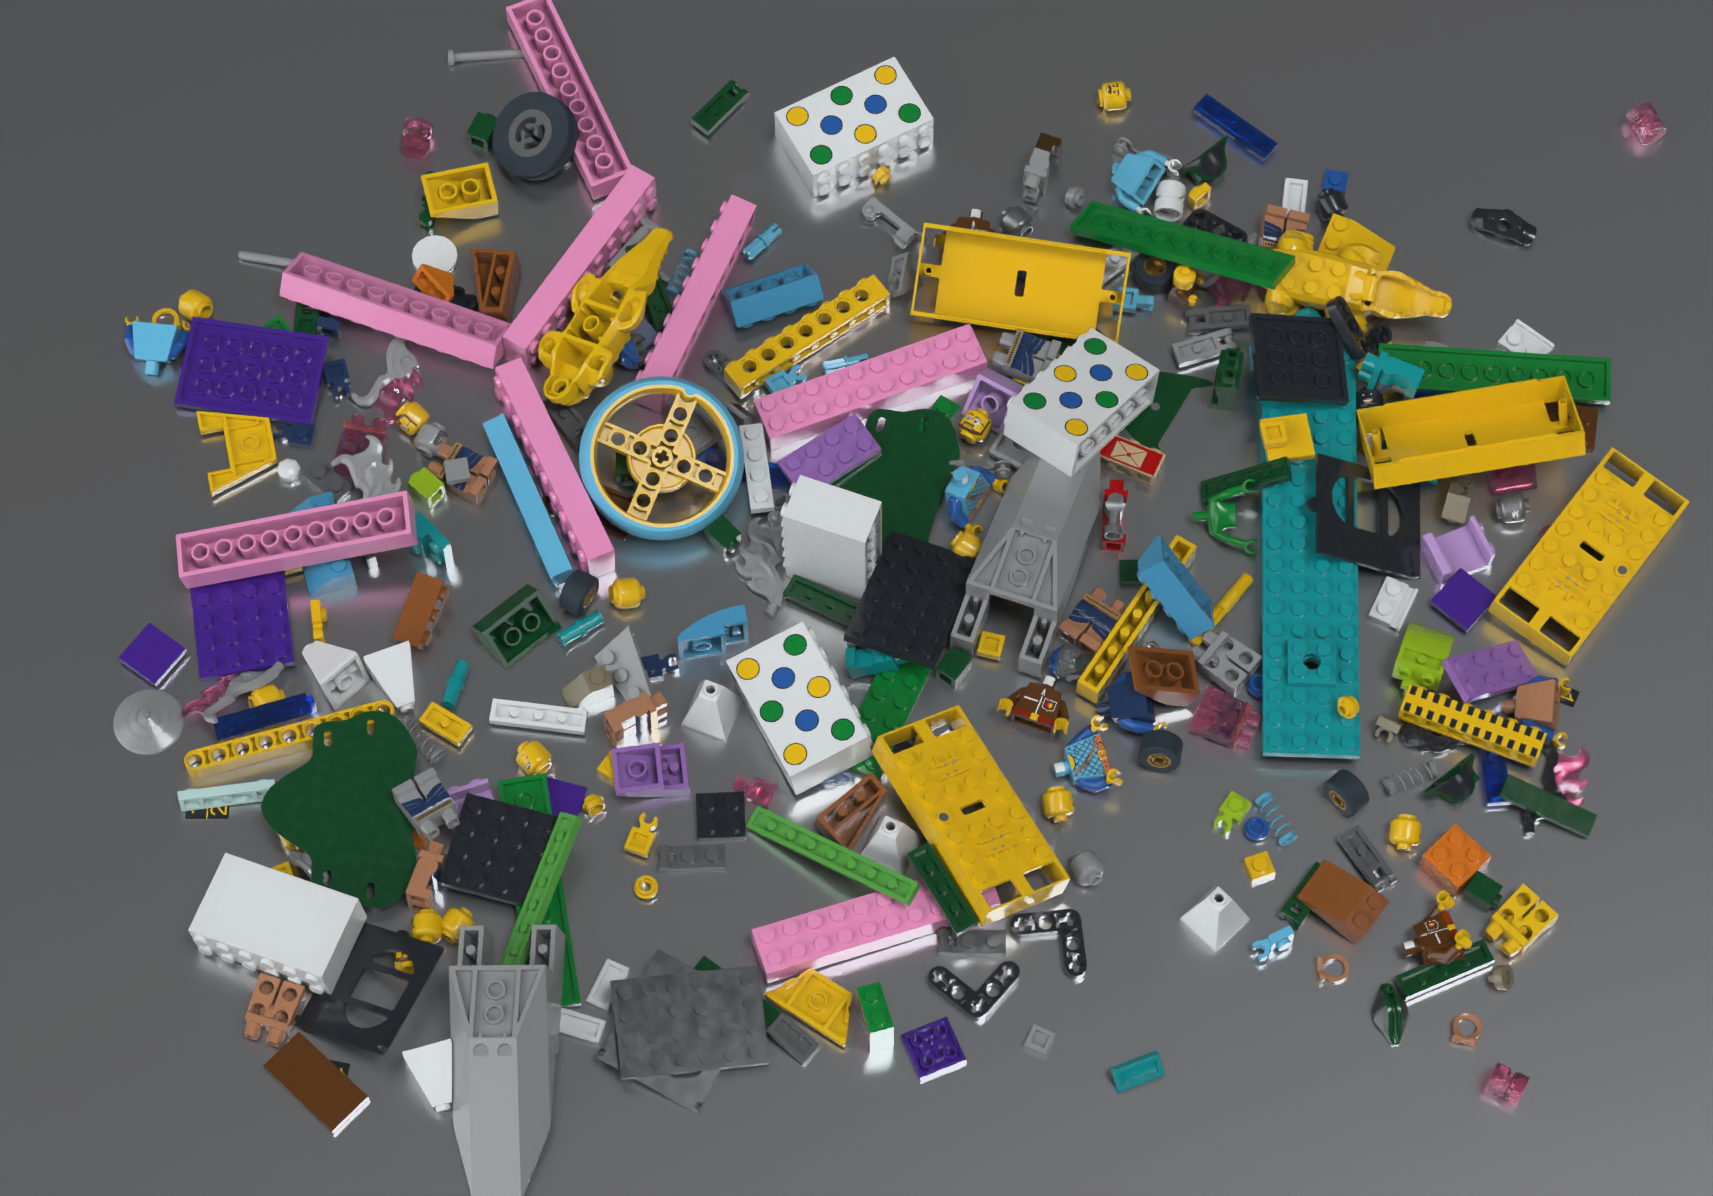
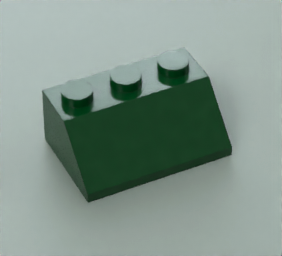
[471,584,562,669]

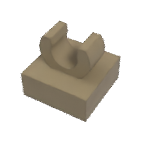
[1375,713,1404,742]

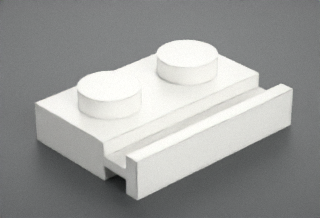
[1497,319,1555,354]
[1368,576,1419,632]

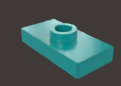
[1111,1051,1165,1092]

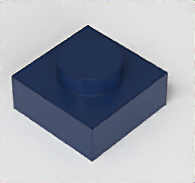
[316,316,343,341]

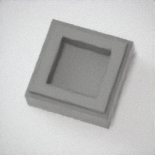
[444,457,471,485]
[1023,1023,1057,1057]

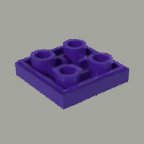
[1430,568,1496,632]
[118,623,187,687]
[546,777,588,817]
[901,1016,966,1081]

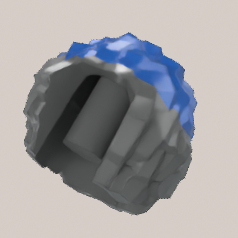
[617,333,652,370]
[1049,644,1087,682]

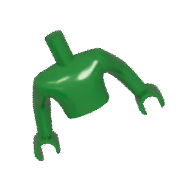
[1193,478,1258,554]

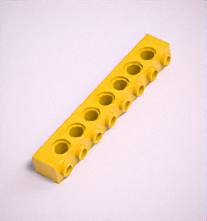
[724,274,890,400]

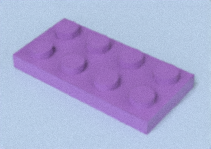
[777,413,881,484]
[1442,640,1538,703]

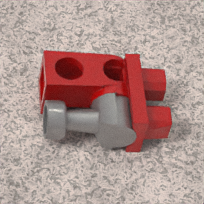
[1101,480,1128,552]

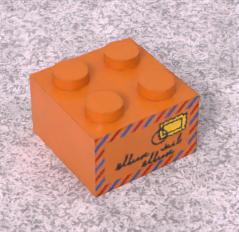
[1419,823,1491,898]

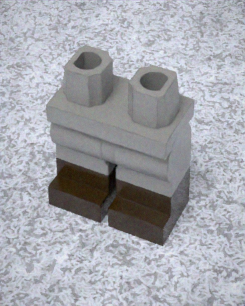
[1023,132,1062,203]

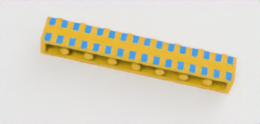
[1076,535,1197,705]

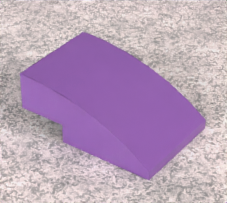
[611,742,691,797]

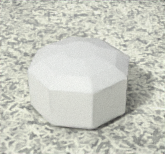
[277,458,301,483]

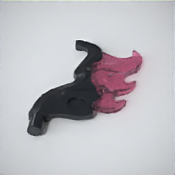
[1522,744,1590,836]

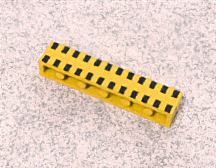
[1398,684,1547,768]

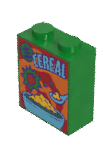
[856,982,894,1052]

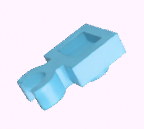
[764,365,808,394]

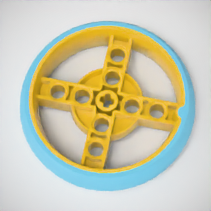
[579,376,744,541]

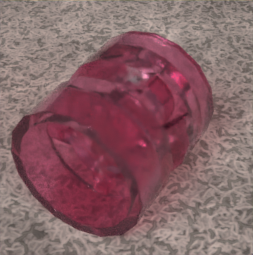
[1625,102,1666,145]
[399,117,433,159]
[1484,1062,1530,1106]

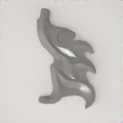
[331,435,402,499]
[736,517,784,617]

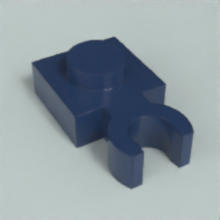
[324,358,351,401]
[273,422,317,450]
[641,654,679,682]

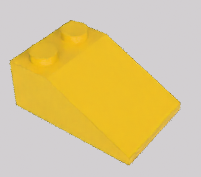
[421,162,498,219]
[1318,213,1396,277]

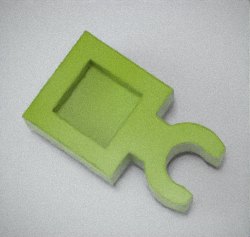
[1213,791,1252,836]

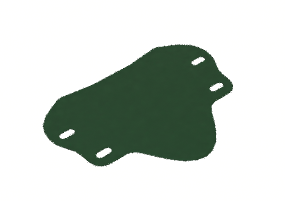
[830,408,960,552]
[261,711,417,908]

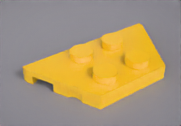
[765,968,852,1048]

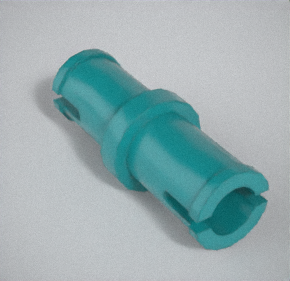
[556,610,605,646]
[441,660,470,708]

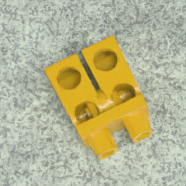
[1484,883,1558,958]

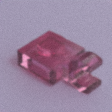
[733,776,778,810]

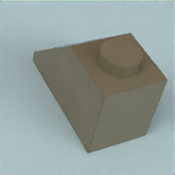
[561,664,614,709]

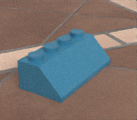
[721,262,824,328]
[289,491,357,597]
[1137,535,1215,640]

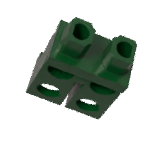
[1210,348,1244,412]

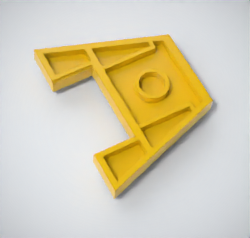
[196,411,278,497]

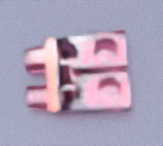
[334,414,388,476]
[1188,685,1262,750]

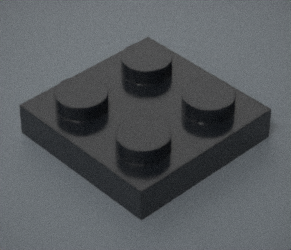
[696,791,746,842]

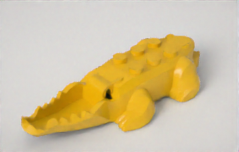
[538,228,674,406]
[1263,230,1452,332]

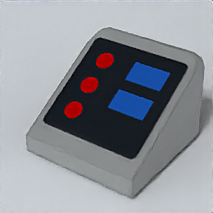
[727,403,755,426]

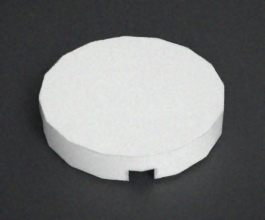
[412,235,458,273]

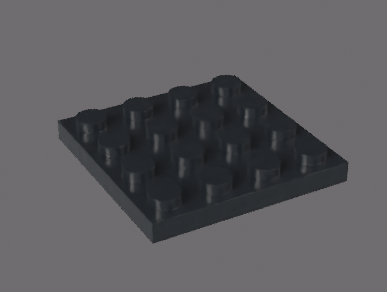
[1248,313,1349,406]
[438,793,558,907]

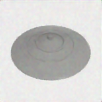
[113,689,185,755]

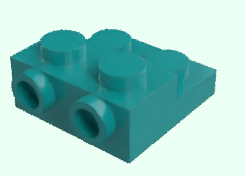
[409,512,454,569]

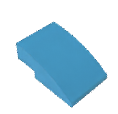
[677,604,749,660]

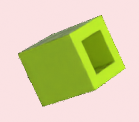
[408,467,446,509]

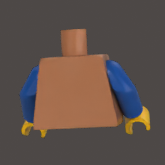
[1503,675,1572,750]

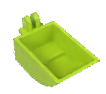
[1391,621,1455,696]

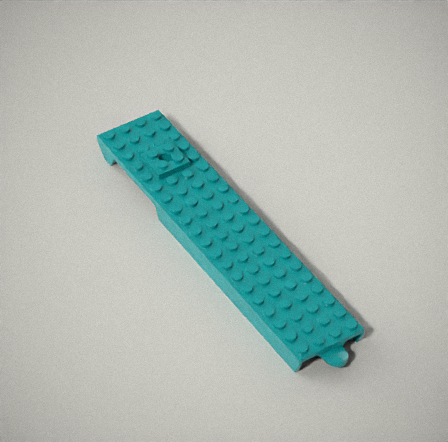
[1260,308,1360,759]

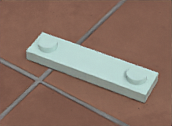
[177,779,275,811]

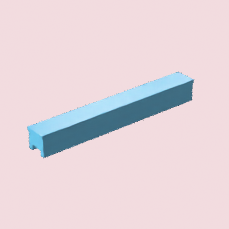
[482,413,574,586]

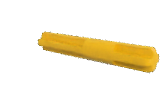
[1188,573,1254,647]

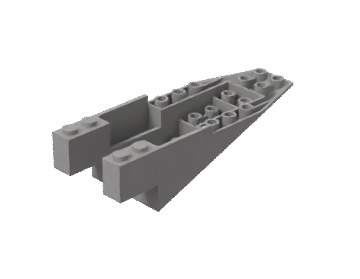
[950,451,1101,678]
[449,924,566,1196]

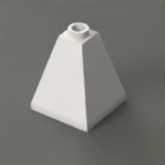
[363,640,415,713]
[302,641,371,711]
[681,680,744,742]
[860,815,923,875]
[1180,886,1250,952]
[402,1039,453,1112]

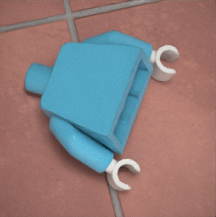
[1111,150,1182,216]

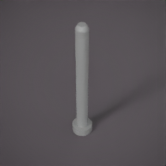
[448,49,525,66]
[238,251,339,267]

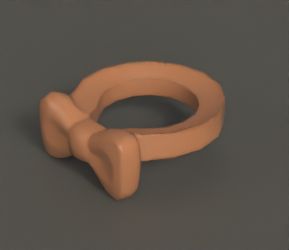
[1316,954,1350,983]
[1451,1013,1482,1048]

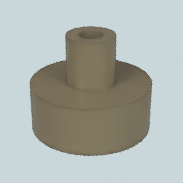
[1488,965,1514,990]

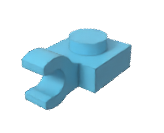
[1113,286,1154,313]
[1252,925,1295,961]

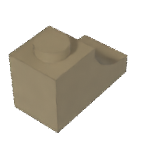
[1441,476,1476,523]

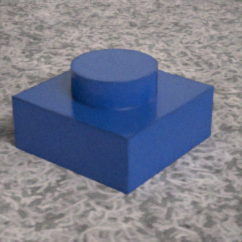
[1322,169,1349,196]

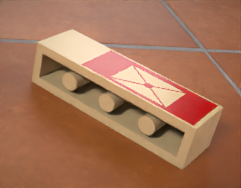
[1100,435,1166,488]

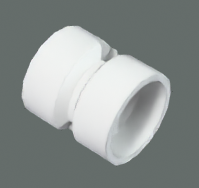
[1153,180,1186,222]

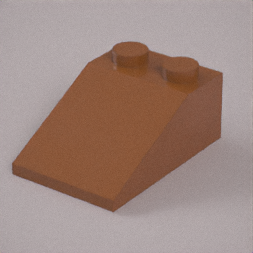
[1127,645,1200,707]
[1296,859,1390,943]

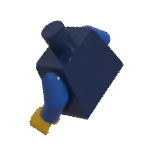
[1097,671,1167,734]

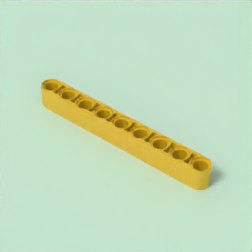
[184,700,396,779]

